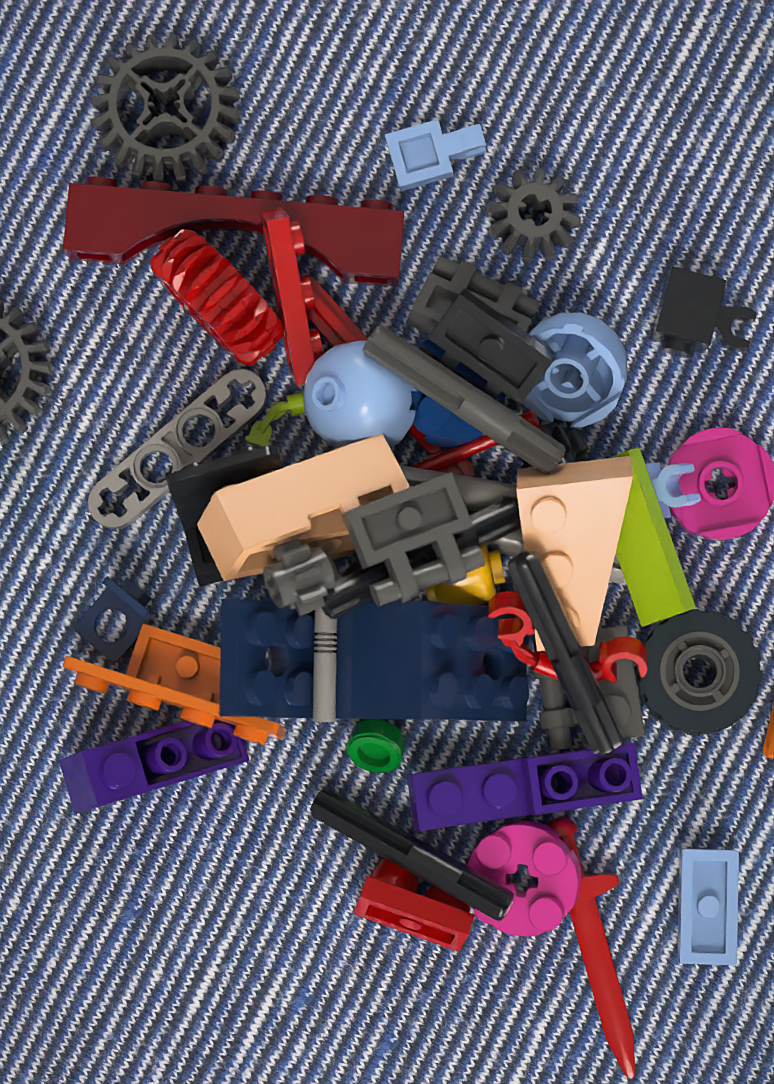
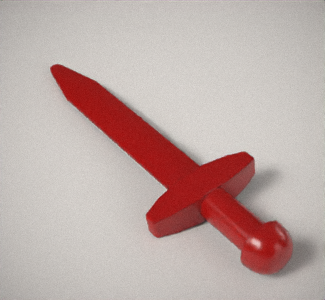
[547,817,636,1079]

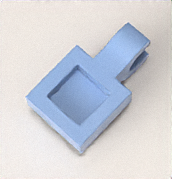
[385,119,487,191]

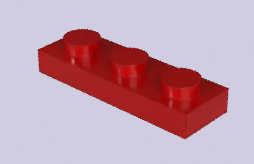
[259,207,324,386]

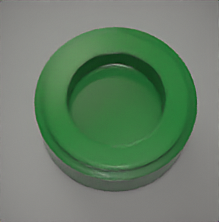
[347,719,406,773]

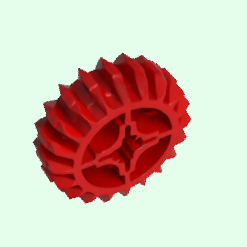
[150,229,284,366]

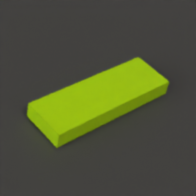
[610,448,696,627]

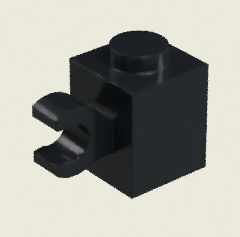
[650,266,757,358]

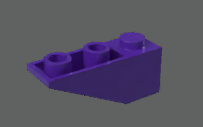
[59,719,250,814]

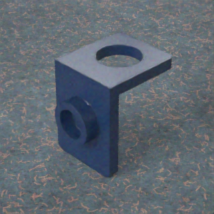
[74,576,156,663]

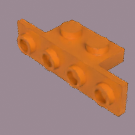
[62,623,287,745]

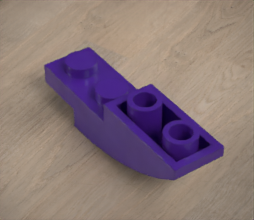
[407,743,643,831]

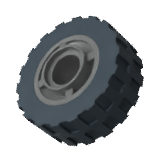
[635,609,763,736]

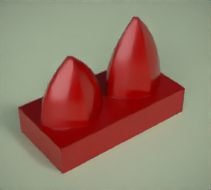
[353,858,475,952]

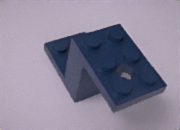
[219,598,530,721]

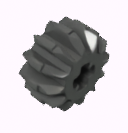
[486,168,581,264]

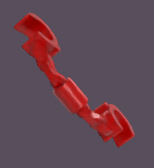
[488,591,647,683]

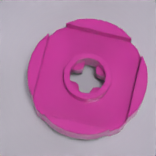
[667,428,774,541]
[468,820,582,937]

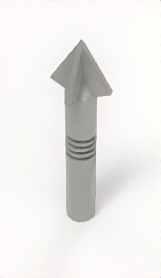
[313,552,342,722]

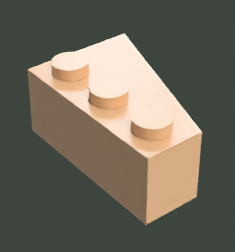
[197,434,410,581]
[516,456,633,651]

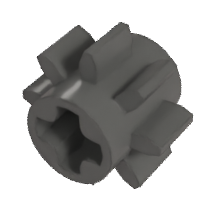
[263,538,335,616]

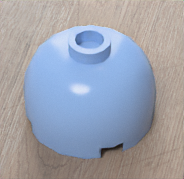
[523,313,628,427]
[303,341,417,448]

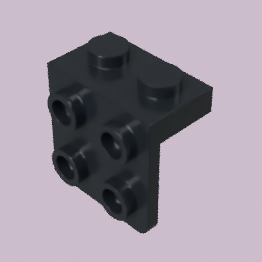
[166,445,283,587]

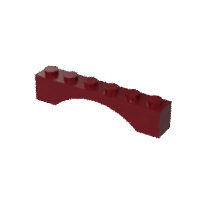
[63,176,404,287]

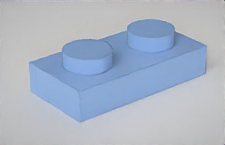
[677,848,739,965]

